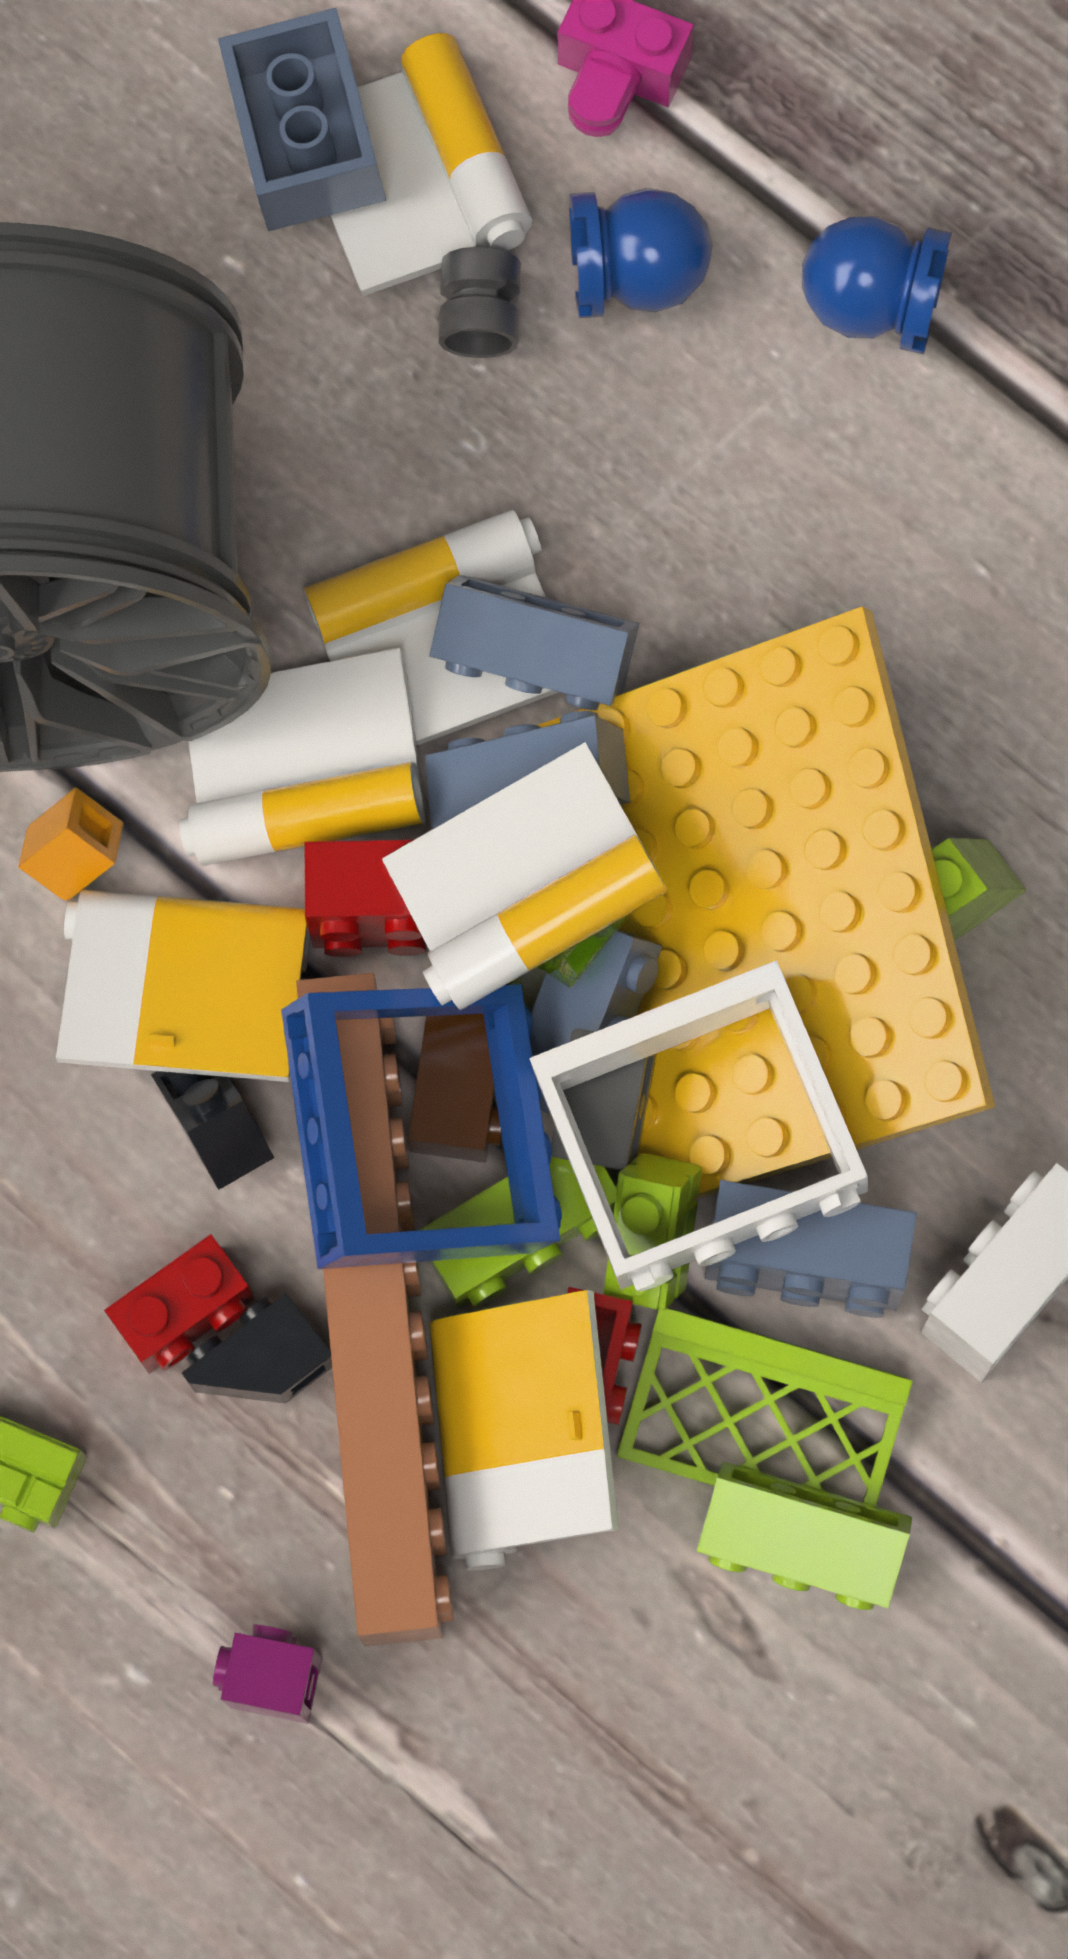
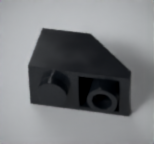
[151,1071,275,1190]
[181,1293,332,1404]

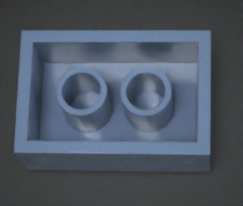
[218,8,386,231]
[705,1180,917,1318]

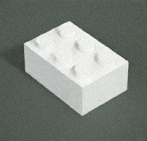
[921,1163,1068,1382]

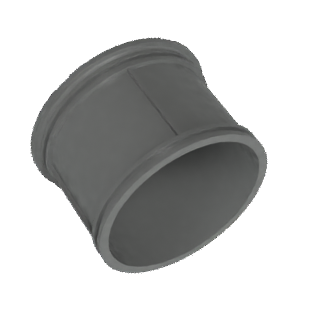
[0,222,271,772]

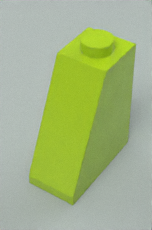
[932,838,1026,942]

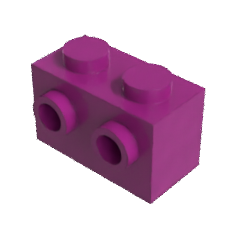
[213,1624,322,1724]

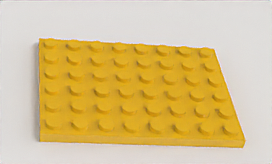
[538,606,996,1200]

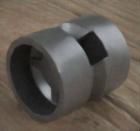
[438,247,521,358]

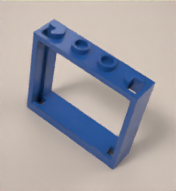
[281,984,562,1269]

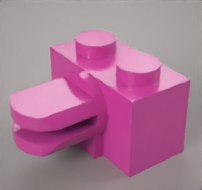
[557,0,694,137]

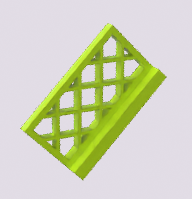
[617,1307,913,1506]

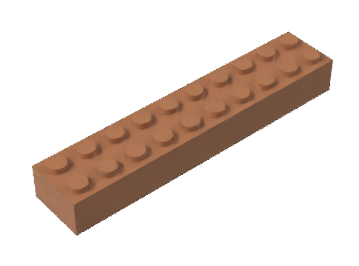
[296,972,454,1647]

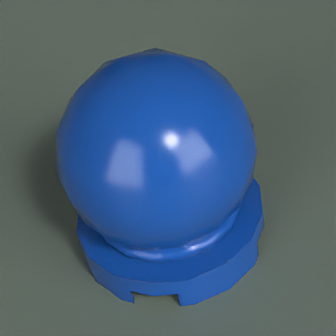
[569,188,713,318]
[802,216,952,355]

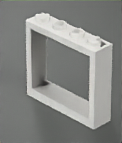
[529,960,868,1291]

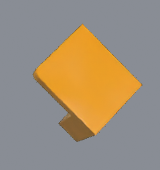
[18,787,124,901]

